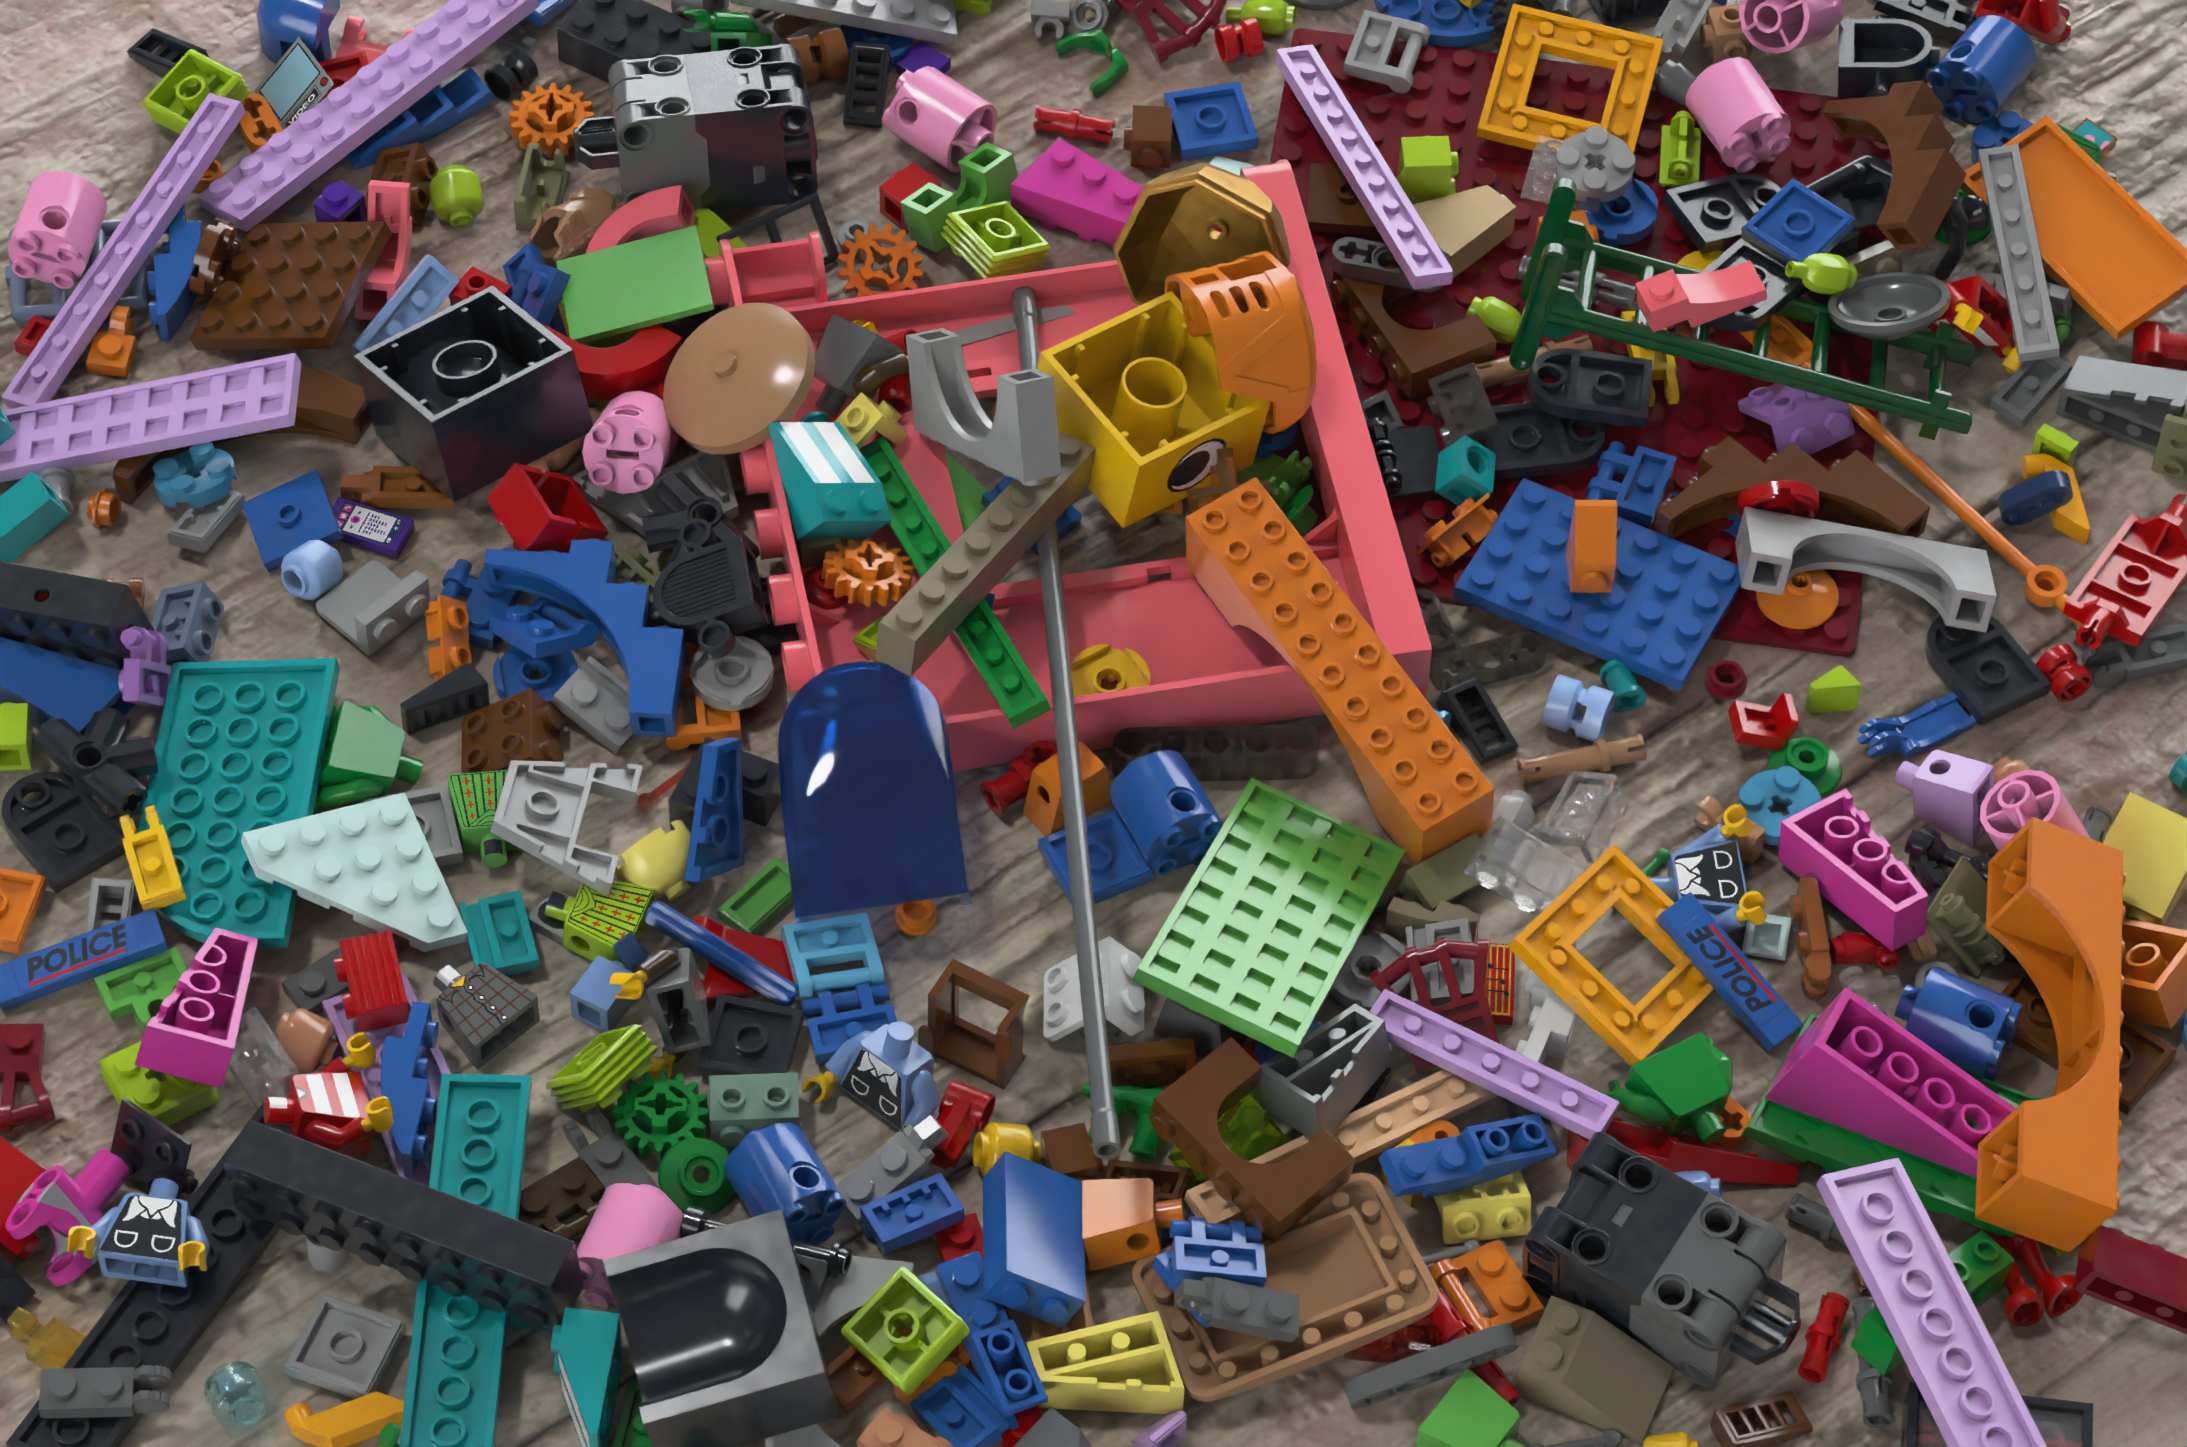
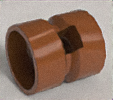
[784,27,850,85]

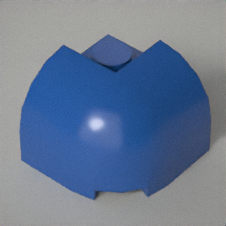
[256,0,340,64]

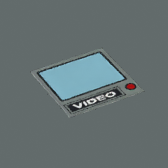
[254,37,334,131]

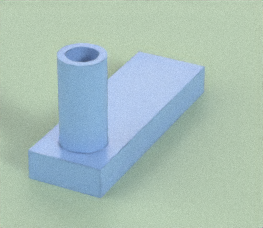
[351,254,460,353]

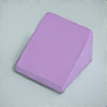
[1131,1411,1187,1447]

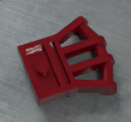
[1112,0,1227,64]
[1368,937,1501,1073]
[0,1023,55,1132]

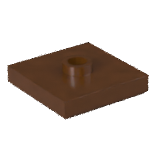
[1306,163,1382,237]

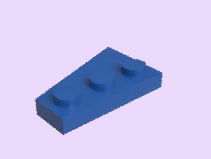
[684,737,745,882]

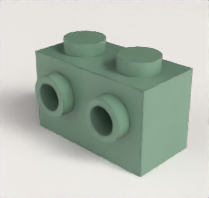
[709,1072,800,1146]

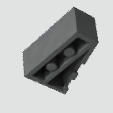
[2056,355,2187,453]
[1258,1003,1391,1139]

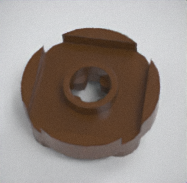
[189,217,241,299]

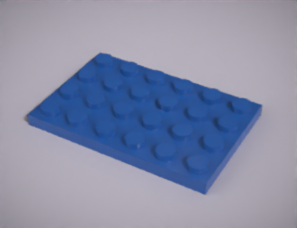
[1453,478,1742,691]

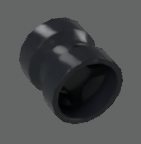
[484,48,539,102]

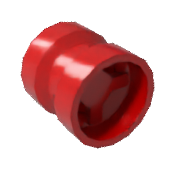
[1214,18,1264,64]
[2036,644,2093,703]

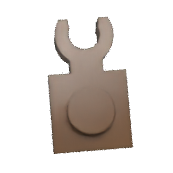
[1694,795,1766,864]

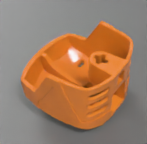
[1165,250,1317,434]

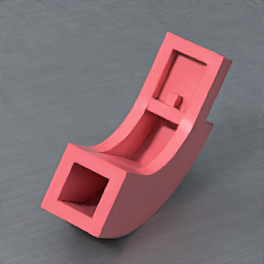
[354,180,413,320]
[585,185,696,254]

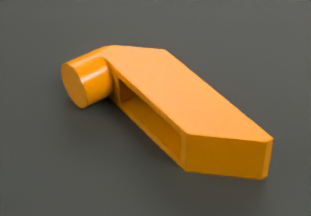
[2021,453,2091,544]
[284,1391,404,1447]

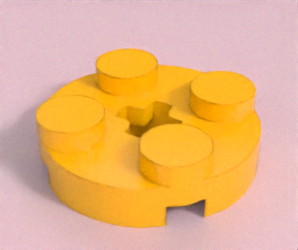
[1071,644,1151,697]

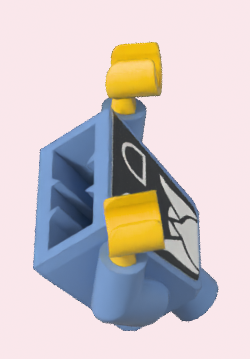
[1649,804,1767,934]
[802,1021,940,1142]
[66,1178,210,1287]

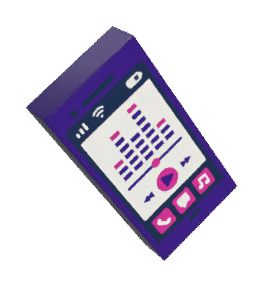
[333,497,415,559]

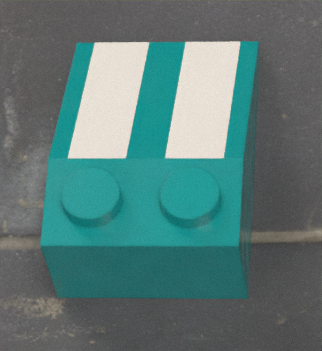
[769,422,891,541]
[551,1308,624,1447]

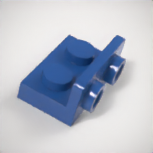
[860,1173,965,1254]

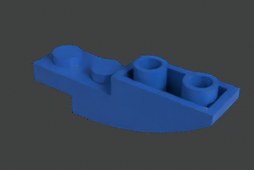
[147,204,203,341]
[380,1001,439,1178]
[1378,1113,1557,1199]
[936,1251,1048,1416]

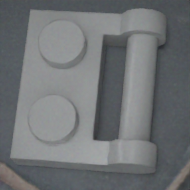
[1343,10,1431,93]

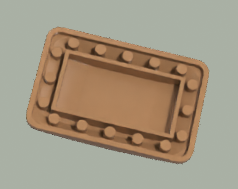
[1132,1172,1439,1402]

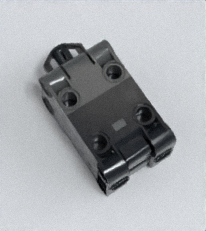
[573,44,818,212]
[1522,1131,1801,1388]

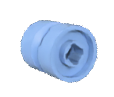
[1542,674,1616,741]

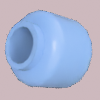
[281,540,343,600]

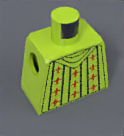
[545,880,655,966]

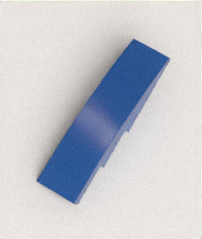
[345,67,495,170]

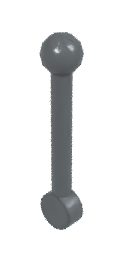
[1530,1429,1621,1447]

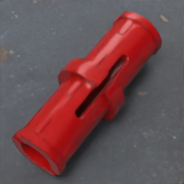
[1033,105,1115,144]
[1797,1292,1850,1383]

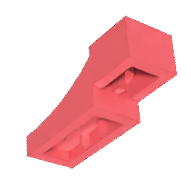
[1635,261,1767,332]

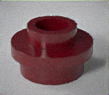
[1705,660,1747,700]

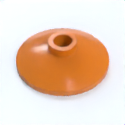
[1756,570,1839,629]

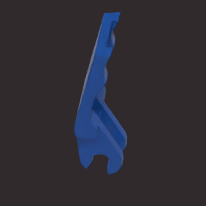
[1856,692,1977,758]

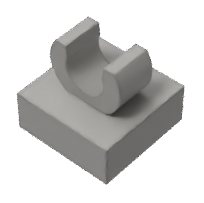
[1031,0,1071,41]

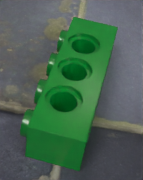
[1851,1230,2015,1376]

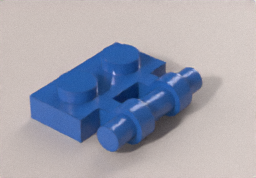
[1586,441,1677,527]
[426,559,521,650]
[800,983,897,1065]
[1170,1217,1267,1287]

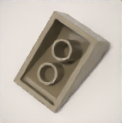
[1515,1295,1675,1444]

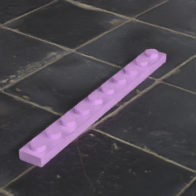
[1275,44,1453,290]
[1,93,246,408]

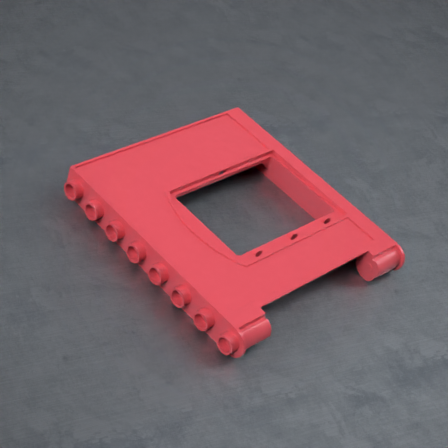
[704,159,1432,791]

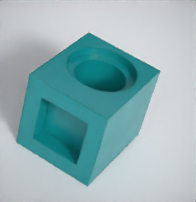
[1435,435,1496,506]

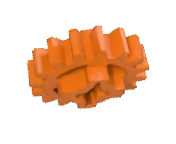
[509,83,594,158]
[837,223,924,298]
[821,539,914,607]

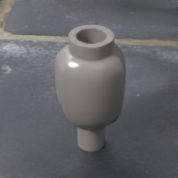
[1486,790,1535,860]

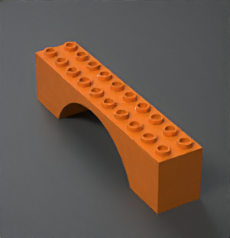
[1185,477,1494,867]
[1975,817,2126,1253]

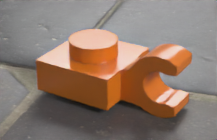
[86,305,137,378]

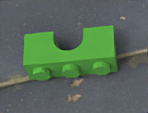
[900,142,1019,253]

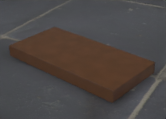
[2001,968,2177,1115]

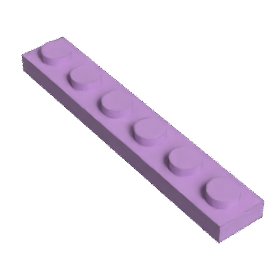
[1369,989,1620,1140]

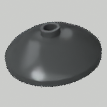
[1828,272,1950,340]

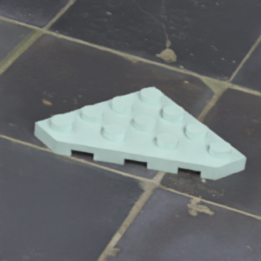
[241,792,468,952]

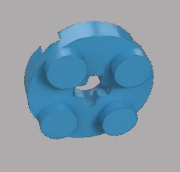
[153,442,238,508]
[1738,766,1822,850]

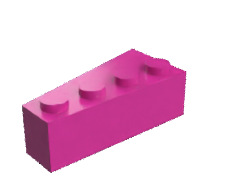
[1011,138,1144,251]
[1778,788,1928,951]
[134,928,258,1088]

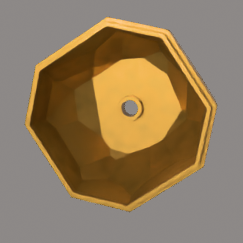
[1113,163,1290,305]

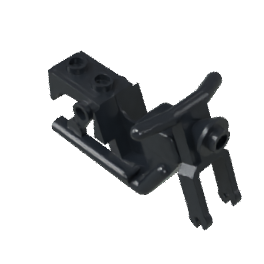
[1755,155,1990,297]

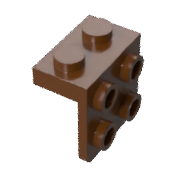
[461,688,563,774]

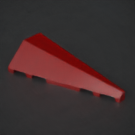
[1567,1116,1800,1185]

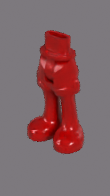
[1975,1226,2084,1326]

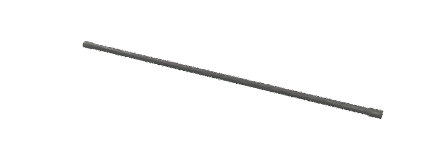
[1012,287,1121,1159]

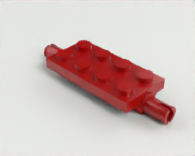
[2063,494,2187,649]

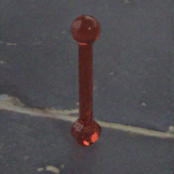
[637,753,696,809]

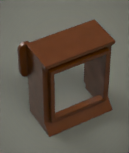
[918,959,1030,1089]

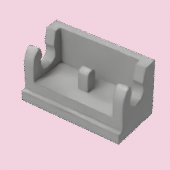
[1650,0,1713,65]

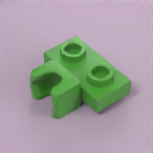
[94,947,188,1036]

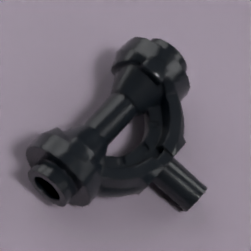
[1904,825,1996,910]

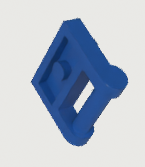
[510,257,571,327]
[489,597,599,659]

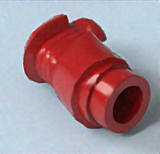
[1828,932,1901,969]

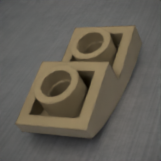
[1385,896,1480,942]

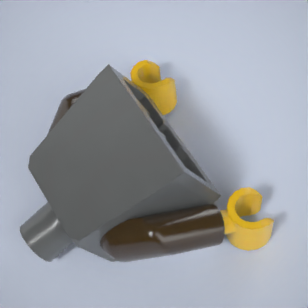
[813,314,909,417]
[609,947,710,1079]

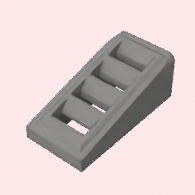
[85,878,139,933]

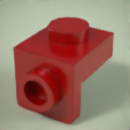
[1728,693,1799,750]

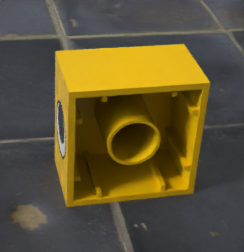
[1037,291,1271,528]

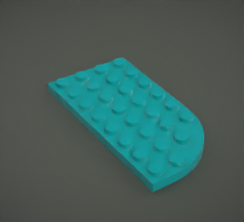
[138,658,340,948]

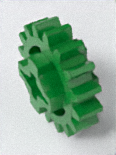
[613,1070,710,1162]

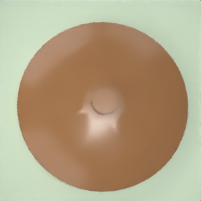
[663,302,815,455]

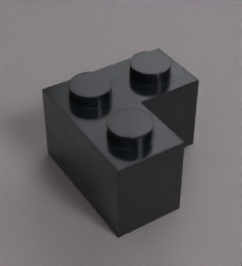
[668,737,784,833]

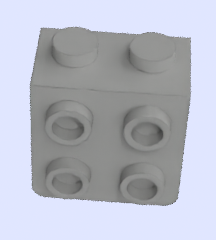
[316,561,431,656]

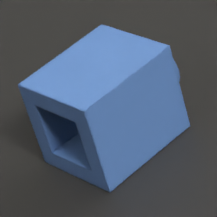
[570,955,634,1032]

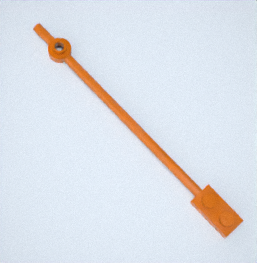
[1740,314,2083,628]

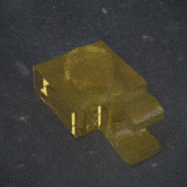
[7,1307,86,1369]

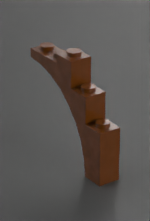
[1822,81,1967,250]
[112,364,372,505]
[1654,436,1930,539]

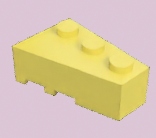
[1026,1311,1185,1414]

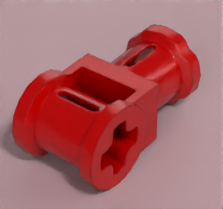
[980,740,1057,816]

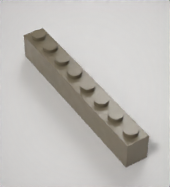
[875,431,1095,677]

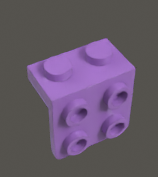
[1738,383,1855,455]

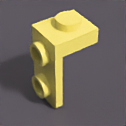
[834,392,909,449]

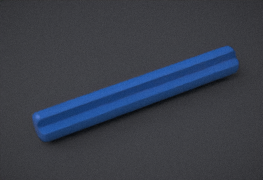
[645,901,798,1007]

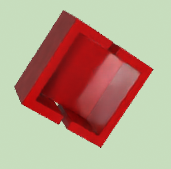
[486,463,609,553]

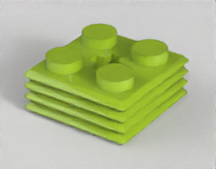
[141,49,251,135]
[940,201,1051,280]
[546,1024,657,1113]
[100,1040,219,1126]
[841,1266,970,1395]

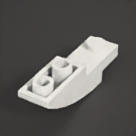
[1515,943,1577,1065]

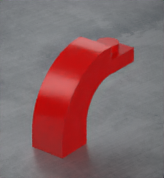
[544,324,683,401]

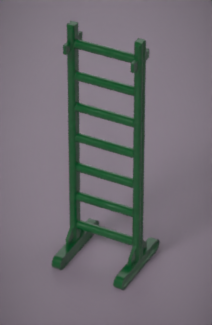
[1509,178,1976,440]

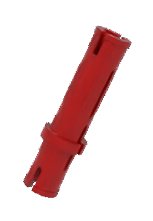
[1427,1288,1522,1407]

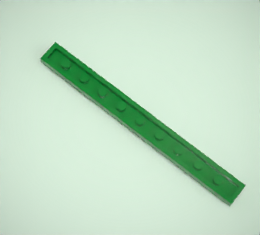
[859,436,1051,729]

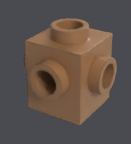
[1700,4,1752,65]

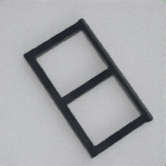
[716,192,839,266]

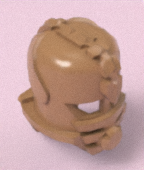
[529,187,621,262]

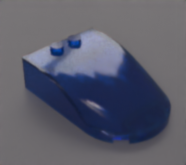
[777,661,973,923]

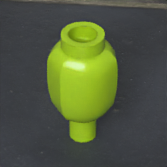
[1226,0,1297,35]
[1785,253,1857,295]
[1465,296,1521,344]

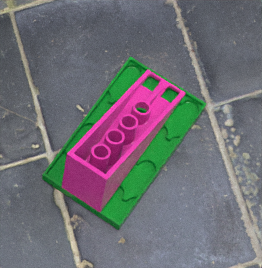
[1742,988,2041,1237]

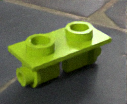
[1659,111,1701,187]

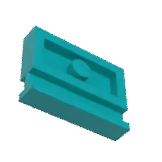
[459,890,540,976]

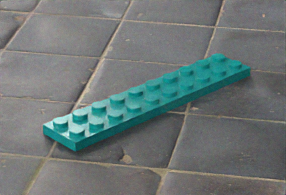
[399,1074,532,1447]

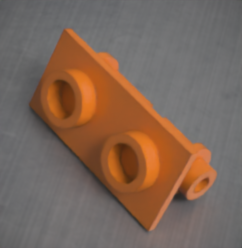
[1417,493,1499,568]
[425,595,472,682]

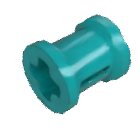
[1599,659,1647,713]

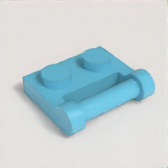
[781,913,884,999]

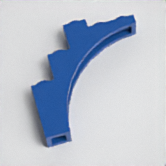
[484,538,687,737]

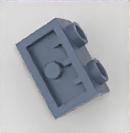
[151,582,224,662]

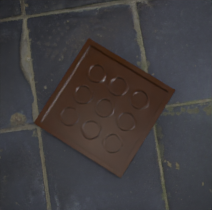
[190,221,392,350]

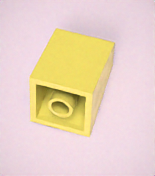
[2103,792,2187,926]

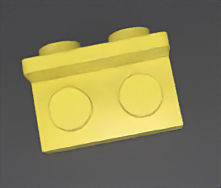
[1434,1170,1531,1244]

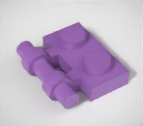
[119,626,172,708]

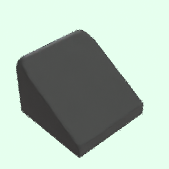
[1360,390,1404,430]

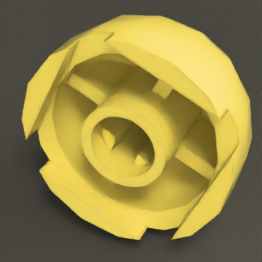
[614,820,691,901]

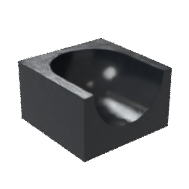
[353,285,593,502]
[603,1209,841,1447]

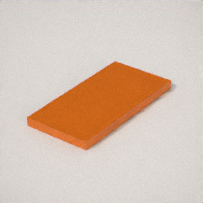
[1960,116,2187,341]

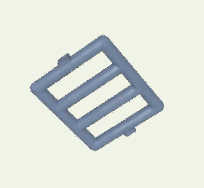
[5,219,152,322]

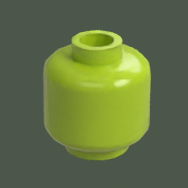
[429,165,485,227]

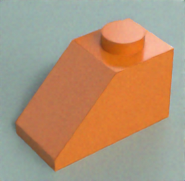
[1566,500,1617,593]

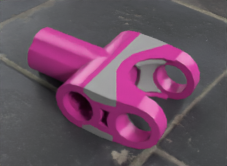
[5,1149,130,1286]

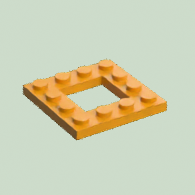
[1476,4,1664,167]
[1508,844,1714,1066]

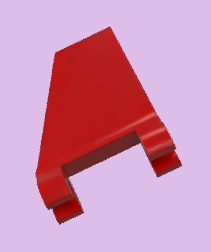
[693,915,794,1002]

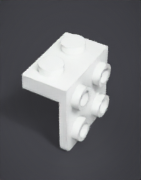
[1043,936,1145,1042]

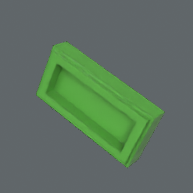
[717,857,808,935]

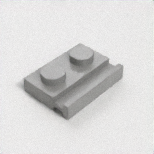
[550,656,634,755]
[1406,918,1475,1007]

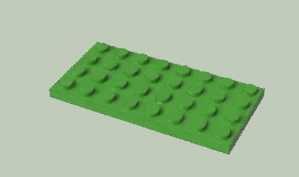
[1133,777,1406,1058]

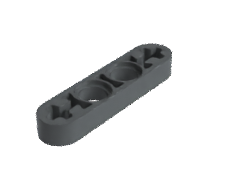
[1344,1323,1518,1409]

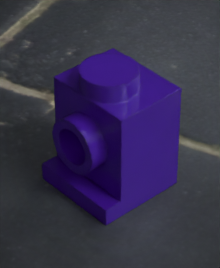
[314,180,367,223]

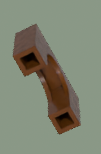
[1329,257,1497,400]
[1149,1037,1356,1242]

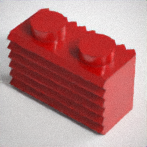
[333,930,409,1033]

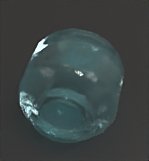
[204,1361,271,1430]

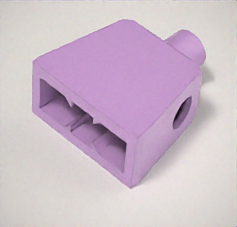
[1895,750,1994,847]

